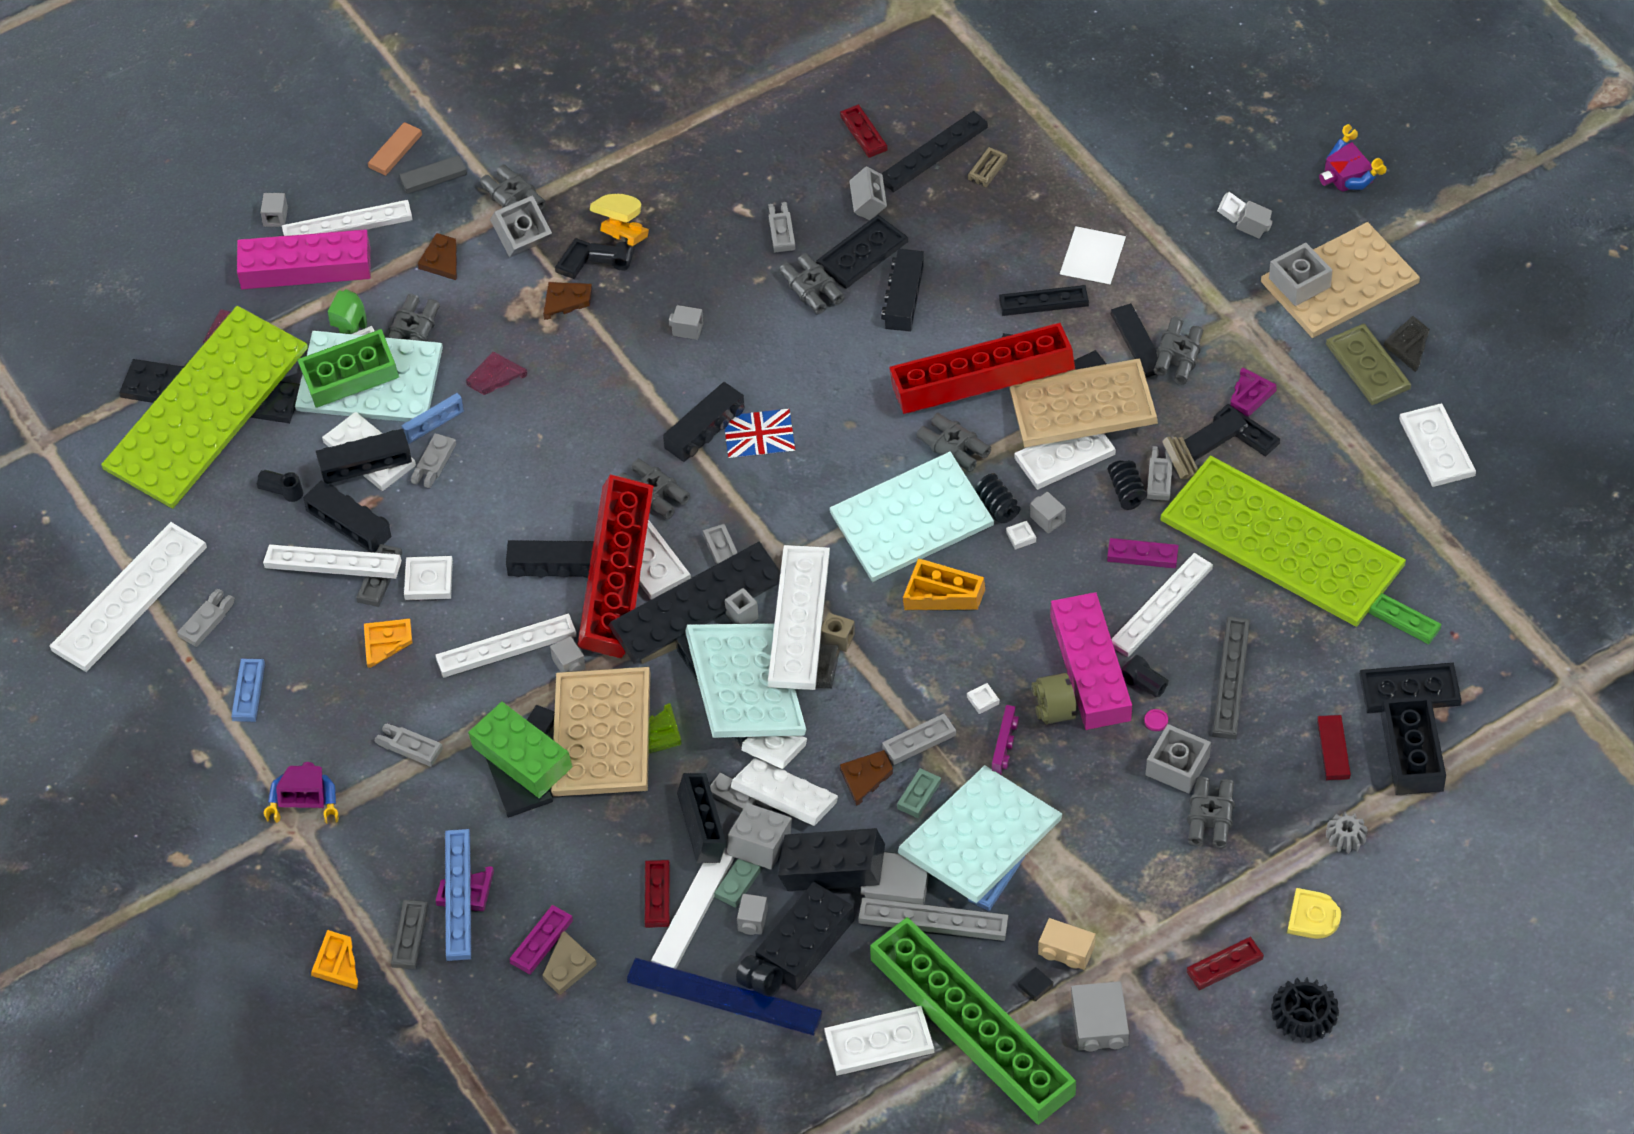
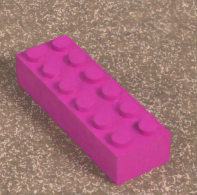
[237,229,371,289]
[1050,592,1132,730]

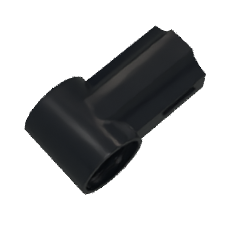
[589,242,634,271]
[257,470,304,502]
[1121,655,1169,697]

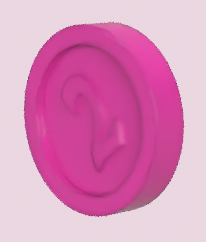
[1144,709,1168,731]

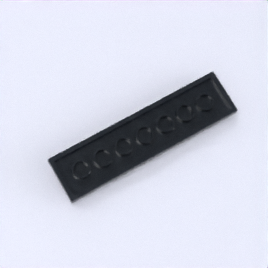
[119,359,300,424]
[608,541,781,664]

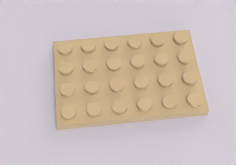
[1261,222,1420,338]
[1009,358,1158,448]
[551,667,651,797]

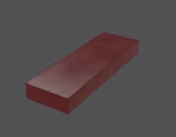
[840,104,888,158]
[1317,715,1351,780]
[645,860,670,928]
[1187,936,1264,991]

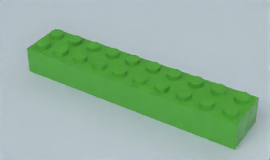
[870,917,1076,1125]

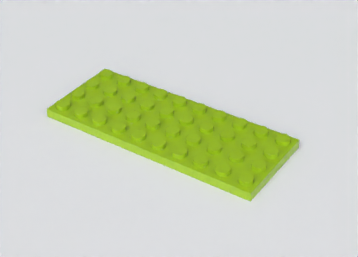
[101,306,308,509]
[1160,455,1406,627]

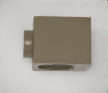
[820,613,855,652]

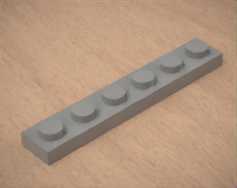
[859,898,1008,941]

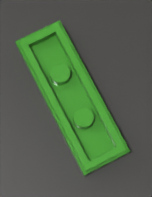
[1368,593,1442,644]

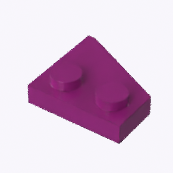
[1230,368,1277,417]
[436,866,494,912]

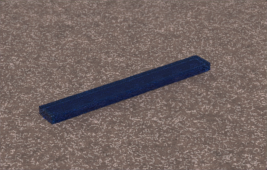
[627,958,822,1035]

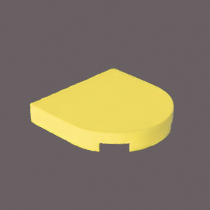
[590,194,641,223]
[1287,888,1341,939]

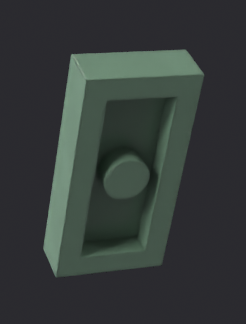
[897,768,941,818]
[714,859,761,908]

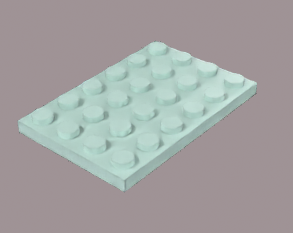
[295,331,443,422]
[830,452,994,582]
[685,623,806,738]
[898,765,1062,903]

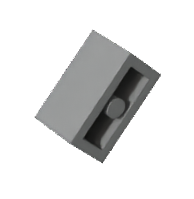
[849,166,887,220]

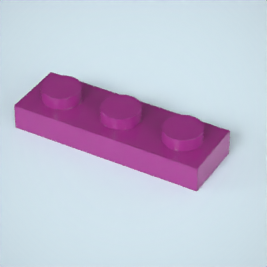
[1107,538,1179,569]
[992,705,1019,776]
[510,905,573,975]

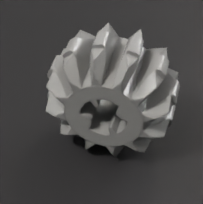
[1326,812,1368,854]

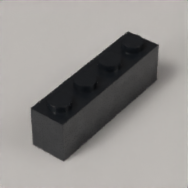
[881,249,924,332]
[663,382,745,462]
[316,428,412,484]
[303,480,392,553]
[506,540,594,578]
[677,773,726,863]

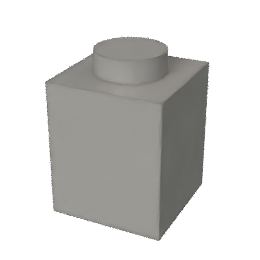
[260,193,288,227]
[1236,201,1273,238]
[669,305,703,340]
[1030,492,1066,534]
[725,588,759,624]
[550,636,586,673]
[737,894,768,935]

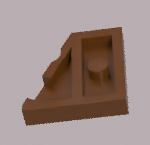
[418,233,457,280]
[543,282,592,320]
[840,750,893,806]

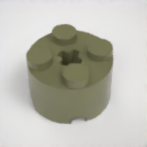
[1031,673,1076,724]

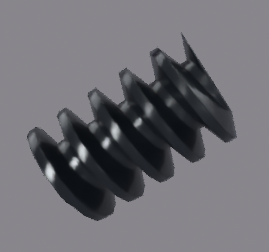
[1107,460,1147,510]
[975,473,1021,523]

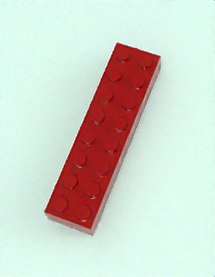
[889,323,1075,414]
[577,474,654,659]

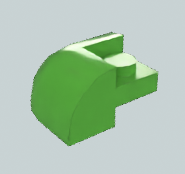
[328,289,367,334]

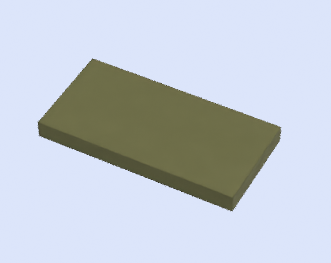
[1326,324,1411,405]

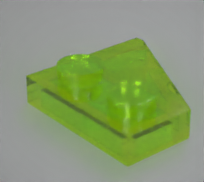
[649,703,682,753]

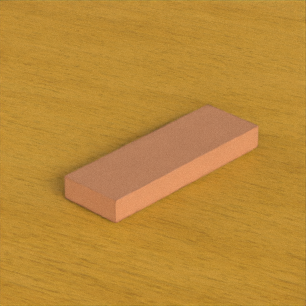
[368,122,422,176]

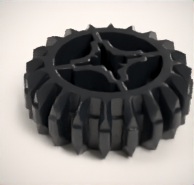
[1271,977,1339,1043]

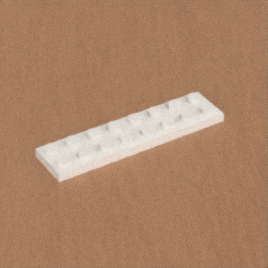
[50,522,207,672]
[768,545,830,690]

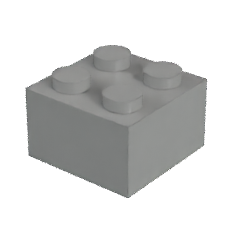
[490,195,552,257]
[1269,243,1333,306]
[1146,724,1211,794]
[727,803,792,870]

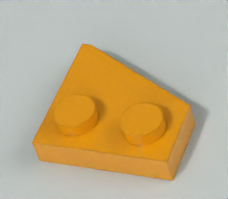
[600,218,649,246]
[364,619,413,668]
[311,930,358,990]

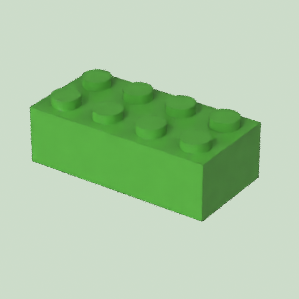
[297,329,400,408]
[468,702,573,798]

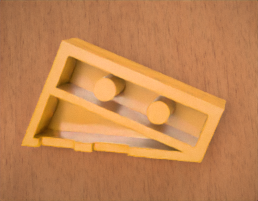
[903,558,985,610]

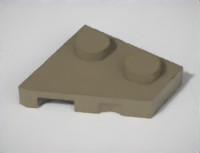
[543,931,597,995]

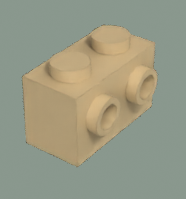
[1038,918,1096,970]

